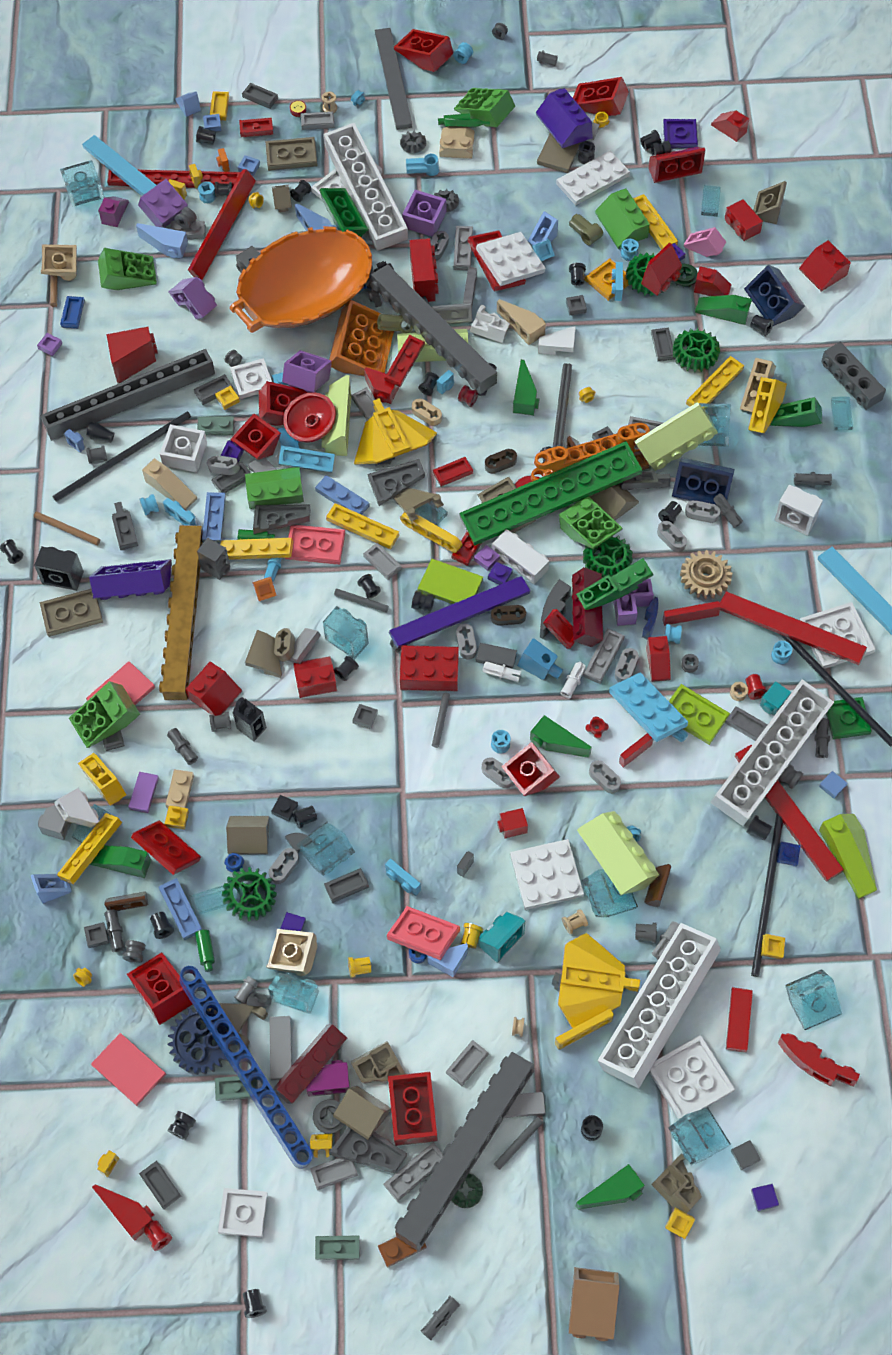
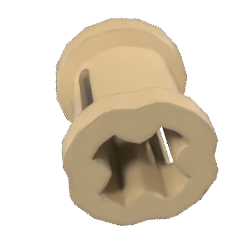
[322,91,337,113]
[562,909,588,934]

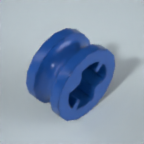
[409,948,427,964]

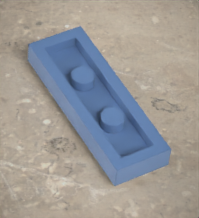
[315,475,370,515]
[202,492,226,544]
[159,878,202,940]

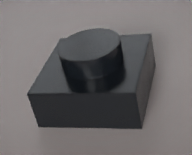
[271,795,298,821]

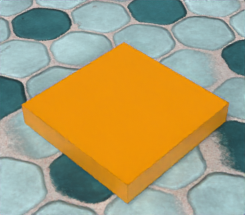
[585,259,629,301]

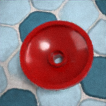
[283,393,336,443]

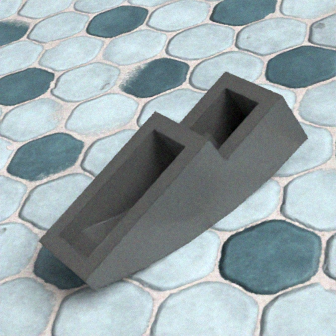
[540,579,571,639]

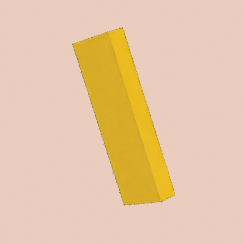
[555,1009,614,1050]

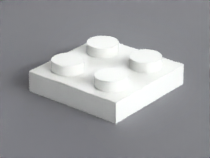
[230,358,272,399]
[218,1188,268,1238]

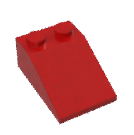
[394,29,454,72]
[573,77,629,116]
[259,381,316,426]
[127,952,193,1025]

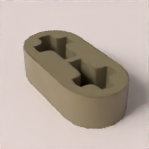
[274,628,295,662]

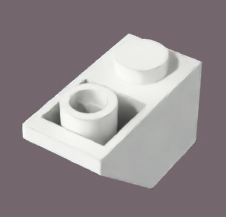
[54,787,99,828]

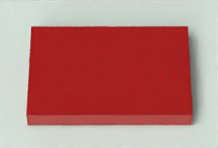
[131,820,201,875]

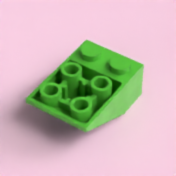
[454,88,515,127]
[98,248,157,290]
[559,497,623,549]
[69,681,140,748]

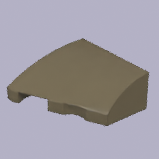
[245,630,282,678]
[351,1041,405,1083]
[651,1153,702,1213]

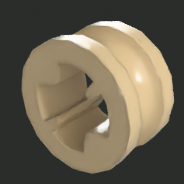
[730,682,748,701]
[512,1017,524,1037]

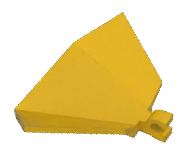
[354,399,437,465]
[558,933,640,1028]

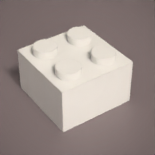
[160,425,207,473]
[774,485,823,536]

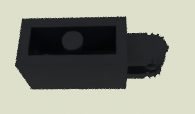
[232,697,267,741]

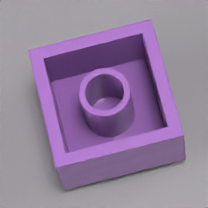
[138,179,188,228]
[402,190,446,237]
[282,350,332,393]

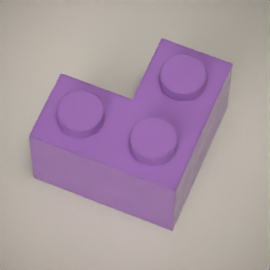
[168,277,217,319]
[613,579,654,626]

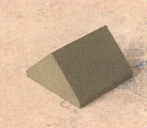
[753,181,787,224]
[589,483,639,521]
[226,816,269,854]
[333,1086,391,1140]

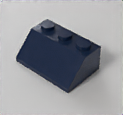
[744,265,805,326]
[672,457,735,505]

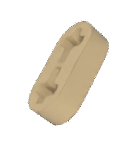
[412,399,442,426]

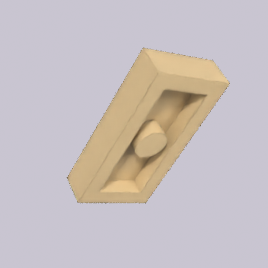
[166,769,194,808]

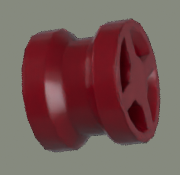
[458,385,479,407]

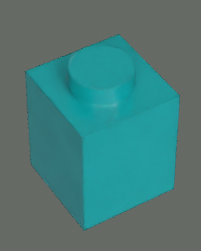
[760,681,791,716]

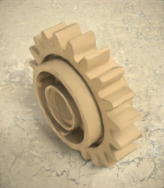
[680,550,733,599]

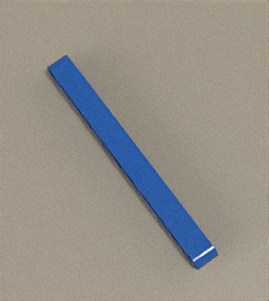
[179,966,313,1169]

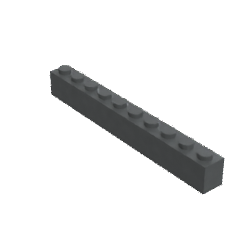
[371,265,497,394]
[40,349,215,441]
[395,1052,534,1251]

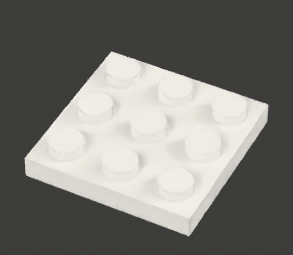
[476,232,546,286]
[799,602,876,669]
[510,839,584,910]
[649,1035,735,1122]

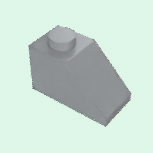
[38,805,72,840]

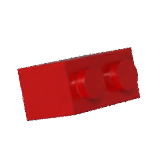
[725,199,763,241]

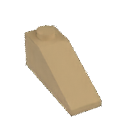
[497,299,546,345]
[740,358,776,412]
[142,458,197,510]

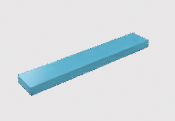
[82,135,157,196]
[818,546,892,635]

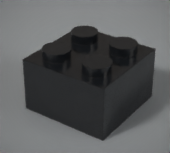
[34,546,84,591]

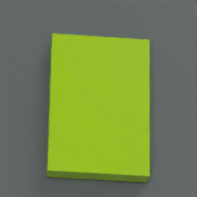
[417,558,483,604]
[669,684,730,745]

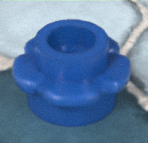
[224,853,244,872]

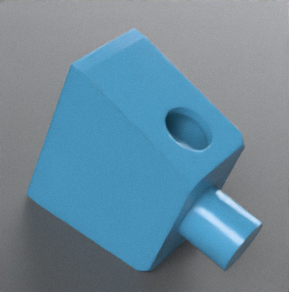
[517,638,564,680]

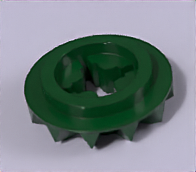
[672,263,698,288]
[452,1173,483,1208]

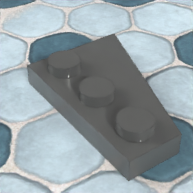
[367,459,425,506]
[253,504,311,534]
[329,1127,407,1174]

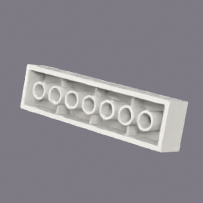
[323,123,408,251]
[711,680,834,826]
[598,923,721,1088]

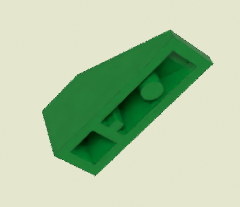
[695,295,752,325]
[513,359,540,416]
[769,397,822,427]
[530,715,592,758]
[89,845,151,878]
[576,1164,645,1210]

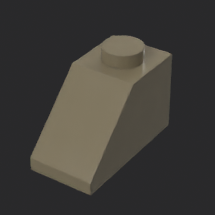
[272,185,292,212]

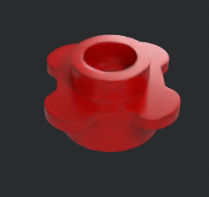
[585,716,609,738]

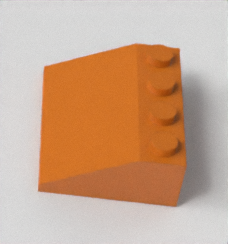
[329,300,394,376]

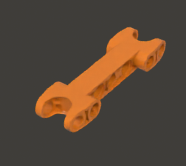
[531,423,650,481]

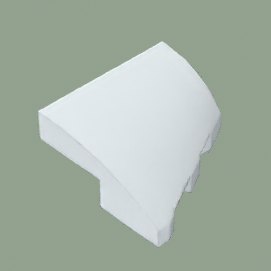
[470,305,510,343]
[538,326,576,355]

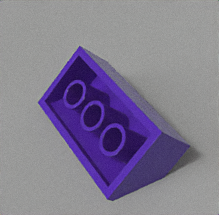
[536,88,593,148]
[89,559,172,600]

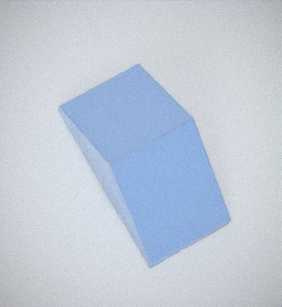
[175,91,201,117]
[528,211,558,245]
[31,874,72,904]
[427,943,468,977]

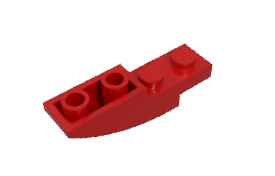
[778,1033,860,1087]

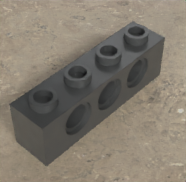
[821,341,886,410]

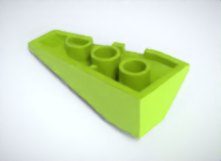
[819,814,877,899]

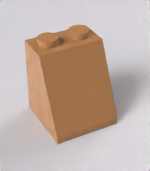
[569,1267,619,1341]

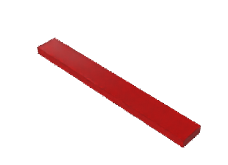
[107,169,241,188]
[188,169,256,280]
[720,591,867,665]
[735,745,844,882]

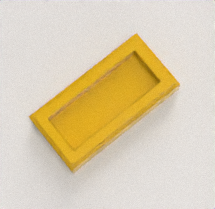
[210,91,229,121]

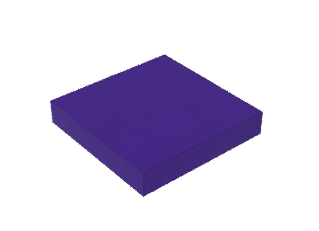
[663,119,698,148]

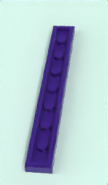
[389,576,531,649]

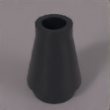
[86,422,115,443]

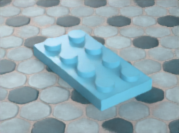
[609,672,688,742]

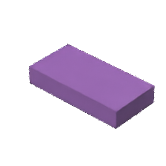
[129,772,159,813]

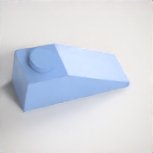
[136,223,188,259]

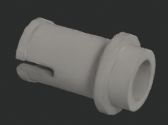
[234,976,258,1004]

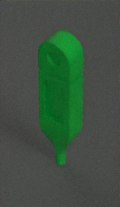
[445,118,490,127]

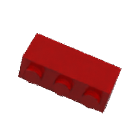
[648,147,706,183]

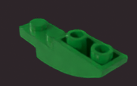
[576,558,653,610]

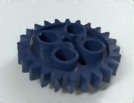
[167,1008,235,1075]

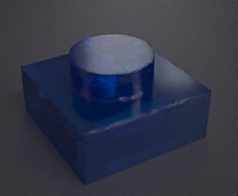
[777,841,801,866]

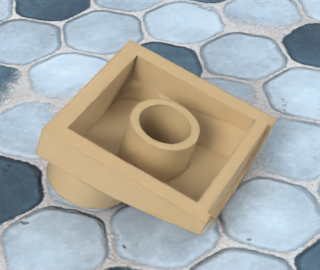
[439,126,475,159]
[41,244,77,281]
[266,929,317,976]

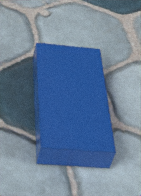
[60,296,85,329]

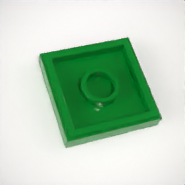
[826,697,872,739]

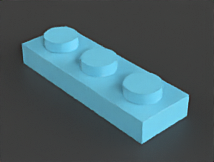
[278,446,335,473]

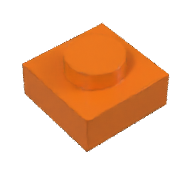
[216,148,230,172]
[252,577,277,601]

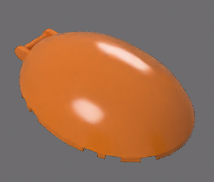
[229,226,372,333]

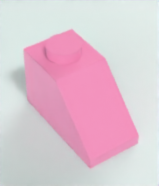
[684,227,726,257]

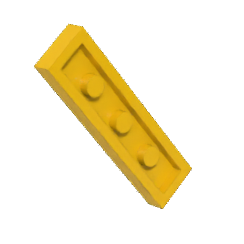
[633,194,678,250]
[686,356,744,409]
[326,503,400,550]
[220,538,294,560]
[57,813,122,884]

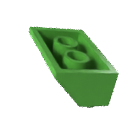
[595,188,650,249]
[245,467,304,509]

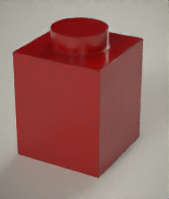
[497,808,528,839]

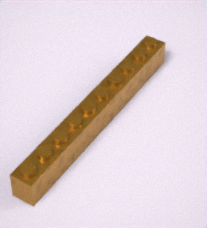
[159,525,203,700]

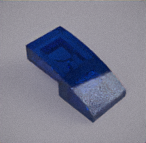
[642,597,659,640]

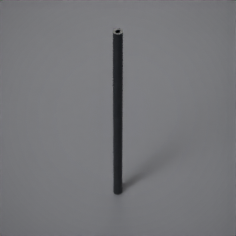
[52,411,191,502]
[779,634,892,747]
[751,813,783,977]

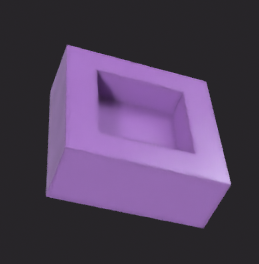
[37,333,62,356]
[474,545,500,571]

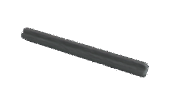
[553,363,572,447]

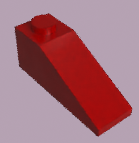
[92,1184,154,1241]

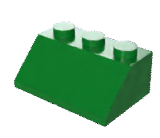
[319,188,368,237]

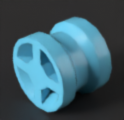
[453,42,473,64]
[198,182,216,204]
[621,239,639,261]
[139,494,159,516]
[665,624,682,644]
[771,641,792,664]
[491,730,511,754]

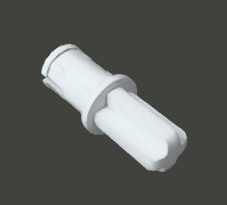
[483,662,522,683]
[560,662,586,698]

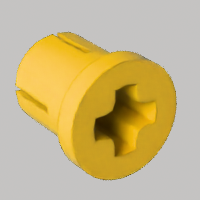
[461,923,484,949]
[348,957,371,978]

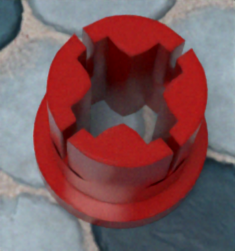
[745,674,767,700]
[144,1220,172,1251]

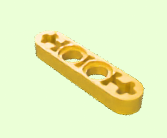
[400,512,462,553]

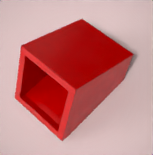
[106,326,158,383]

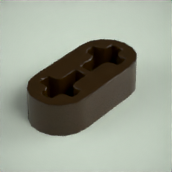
[485,449,517,474]
[491,605,526,625]

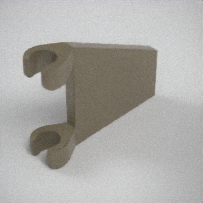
[393,488,444,522]
[202,1003,268,1047]

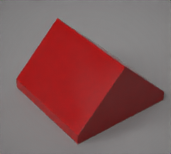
[230,414,281,460]

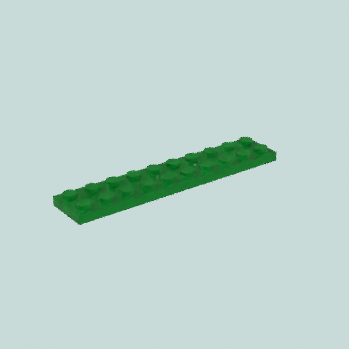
[459,441,642,546]

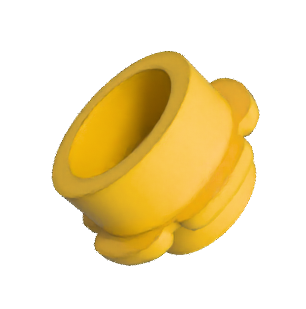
[593,112,610,128]
[249,192,264,209]
[579,387,596,403]
[73,968,92,987]

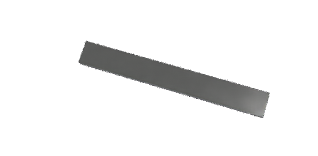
[375,28,412,130]

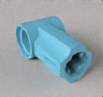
[406,153,439,176]

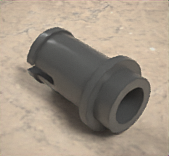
[537,50,558,66]

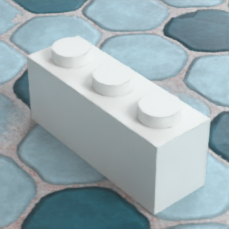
[492,530,549,584]

